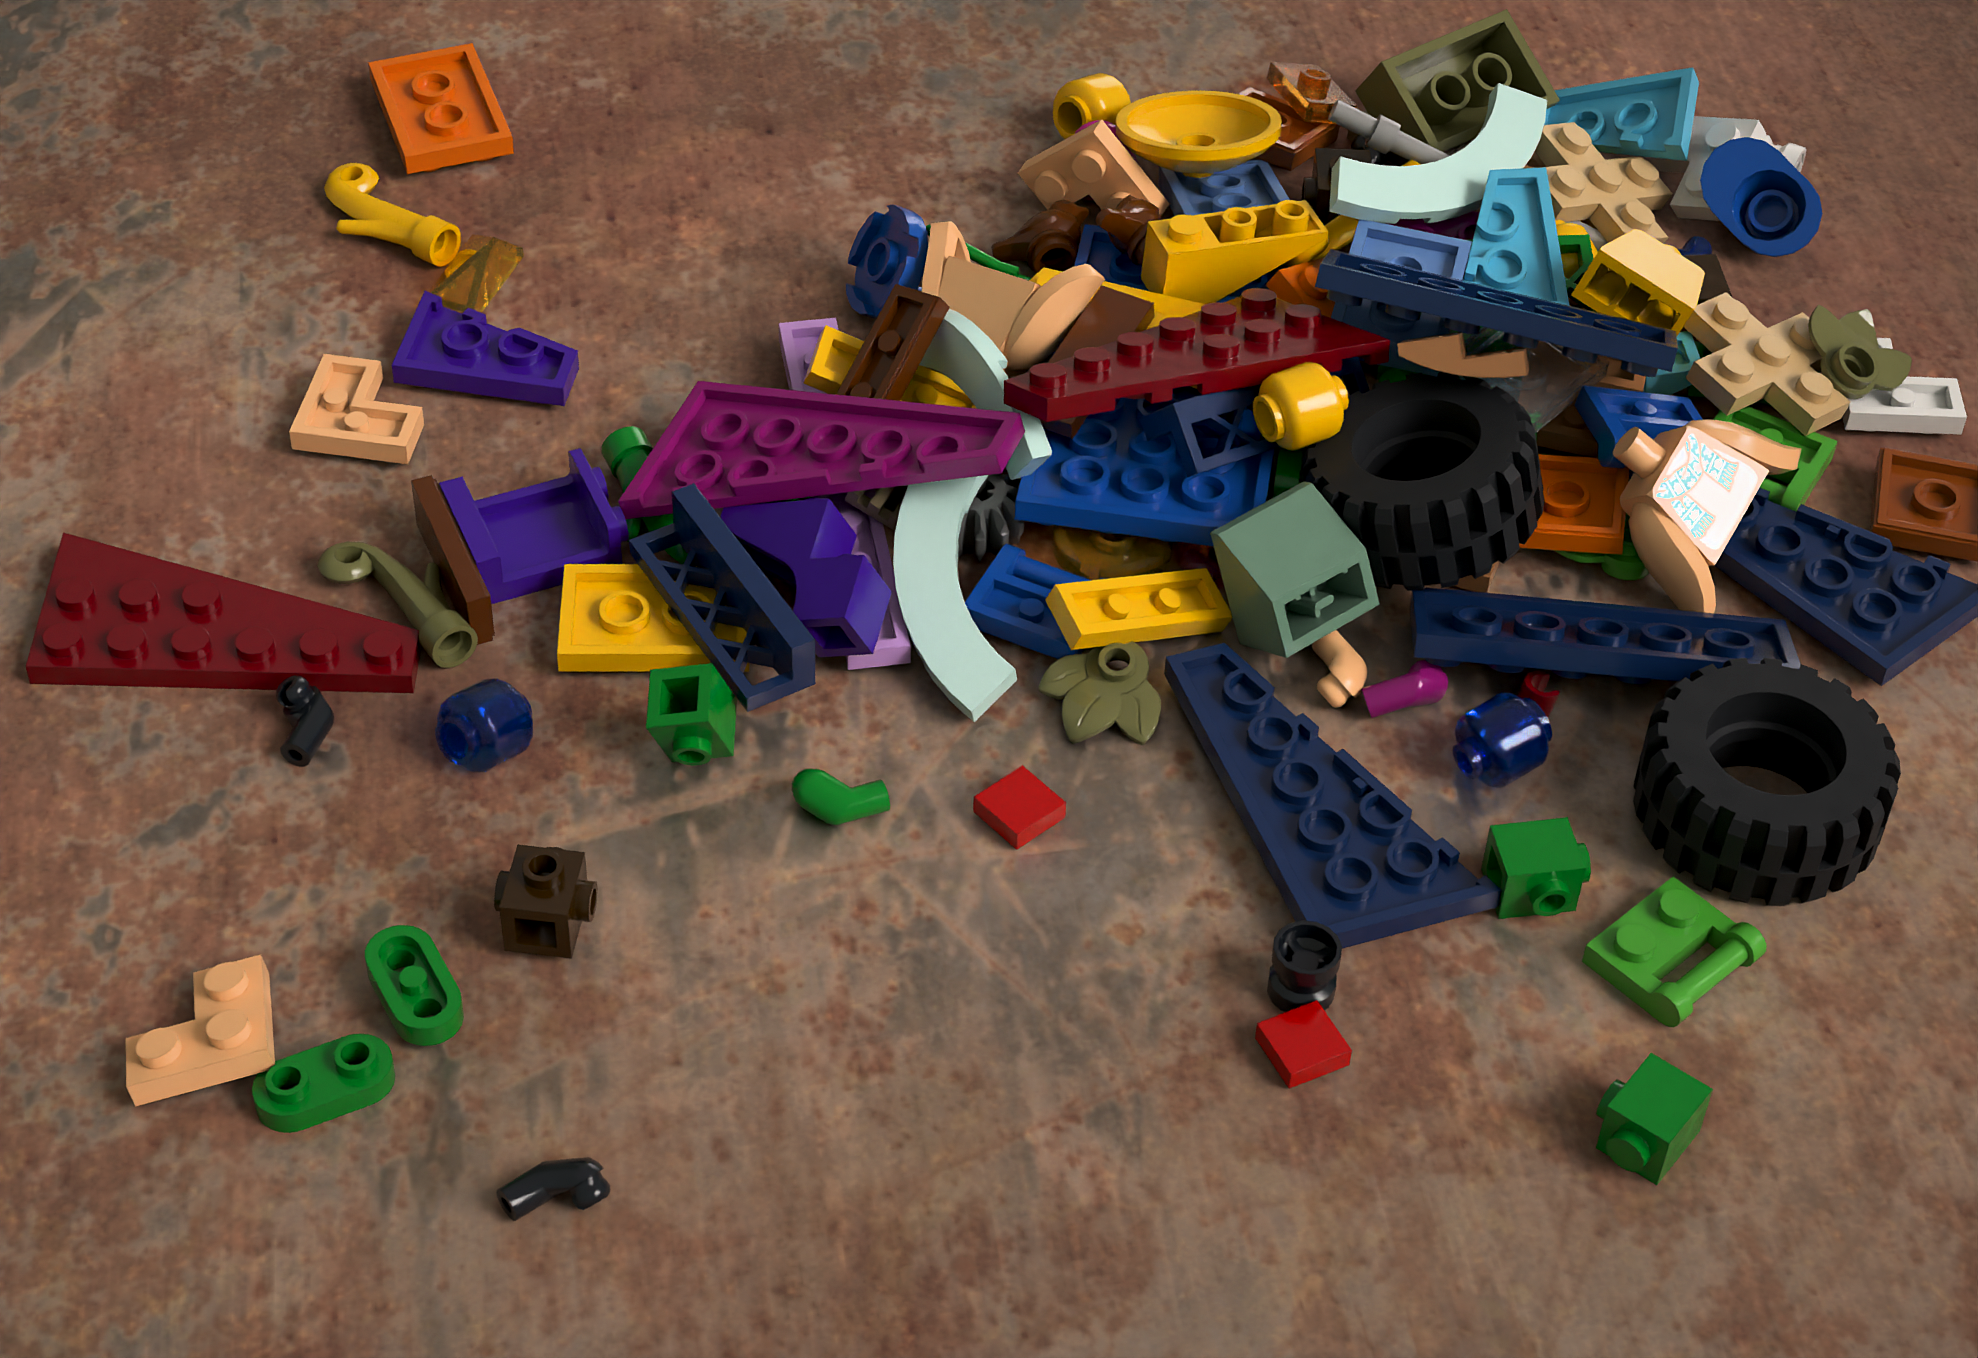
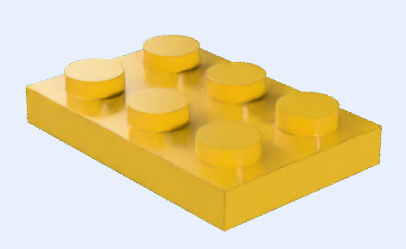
[557,564,750,672]

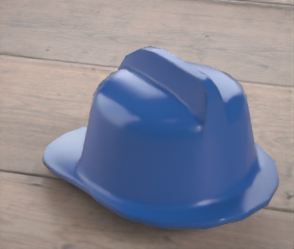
[1700,137,1823,257]

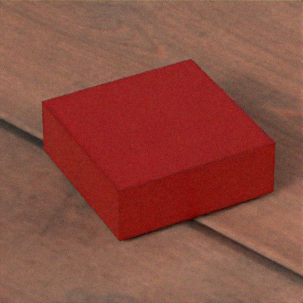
[973,765,1066,850]
[1255,1000,1352,1089]

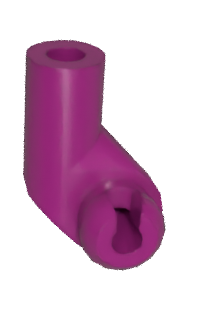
[1362,659,1448,719]

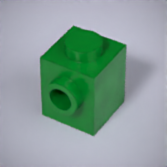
[646,663,737,766]
[1481,817,1591,919]
[1596,1053,1713,1185]

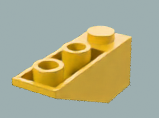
[1141,200,1328,304]

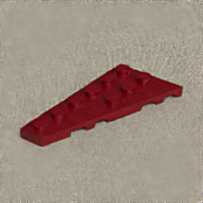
[1004,288,1390,422]
[25,532,422,693]

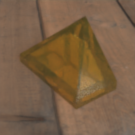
[428,234,524,313]

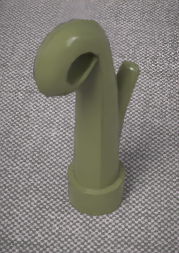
[317,541,478,668]

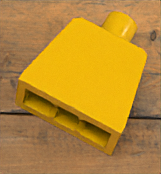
[1571,229,1705,336]

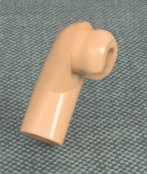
[1312,629,1368,708]

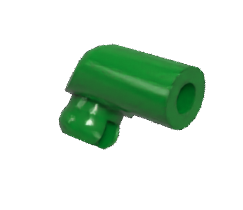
[792,768,890,825]

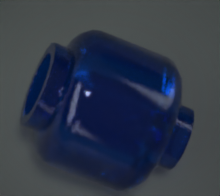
[435,678,533,773]
[1452,692,1553,788]

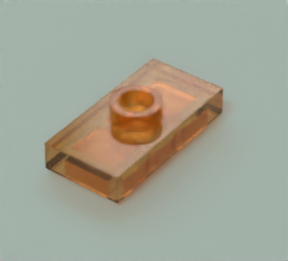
[1267,62,1357,124]

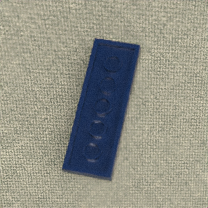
[1315,249,1678,377]
[1409,587,1801,685]

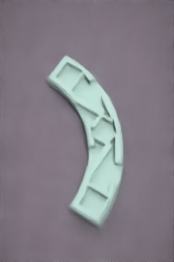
[1329,83,1547,224]
[919,309,1052,480]
[893,475,1017,722]

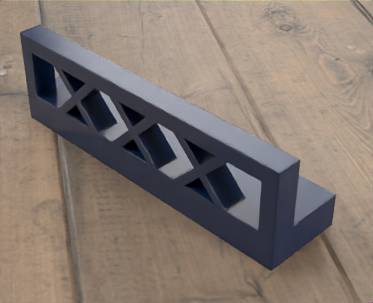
[1139,357,1370,478]
[629,483,816,712]

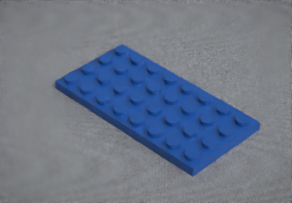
[1014,224,1287,546]

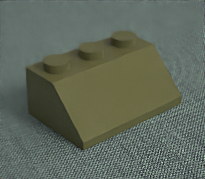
[1355,9,1560,153]

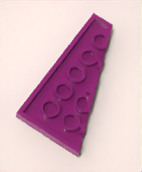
[618,381,1025,519]

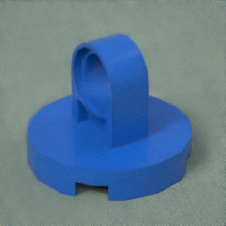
[846,204,928,319]

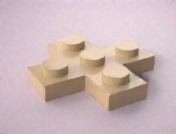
[1534,122,1673,244]
[1684,292,1851,436]

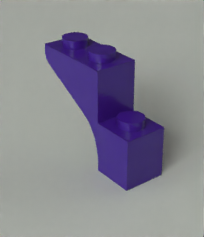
[720,498,892,657]

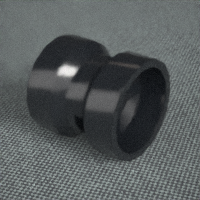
[1267,920,1342,1012]

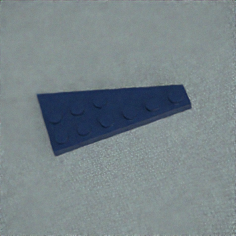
[1629,469,1978,686]
[1164,643,1502,949]

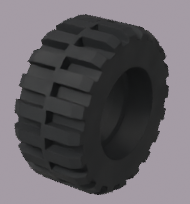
[1302,372,1544,591]
[1633,658,1901,906]

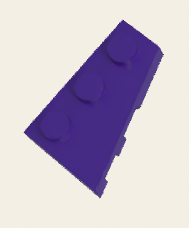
[391,291,579,406]

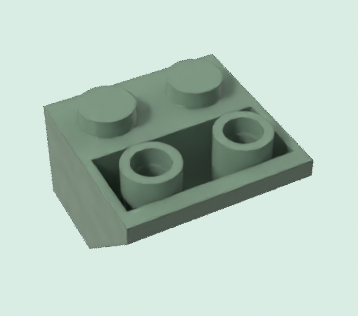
[1210,481,1380,658]

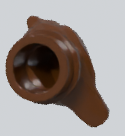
[1096,195,1162,266]
[991,200,1089,274]

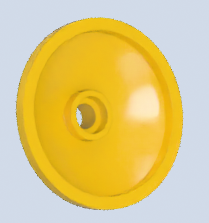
[1116,91,1282,178]

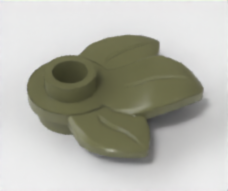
[1808,305,1912,399]
[1039,641,1161,745]

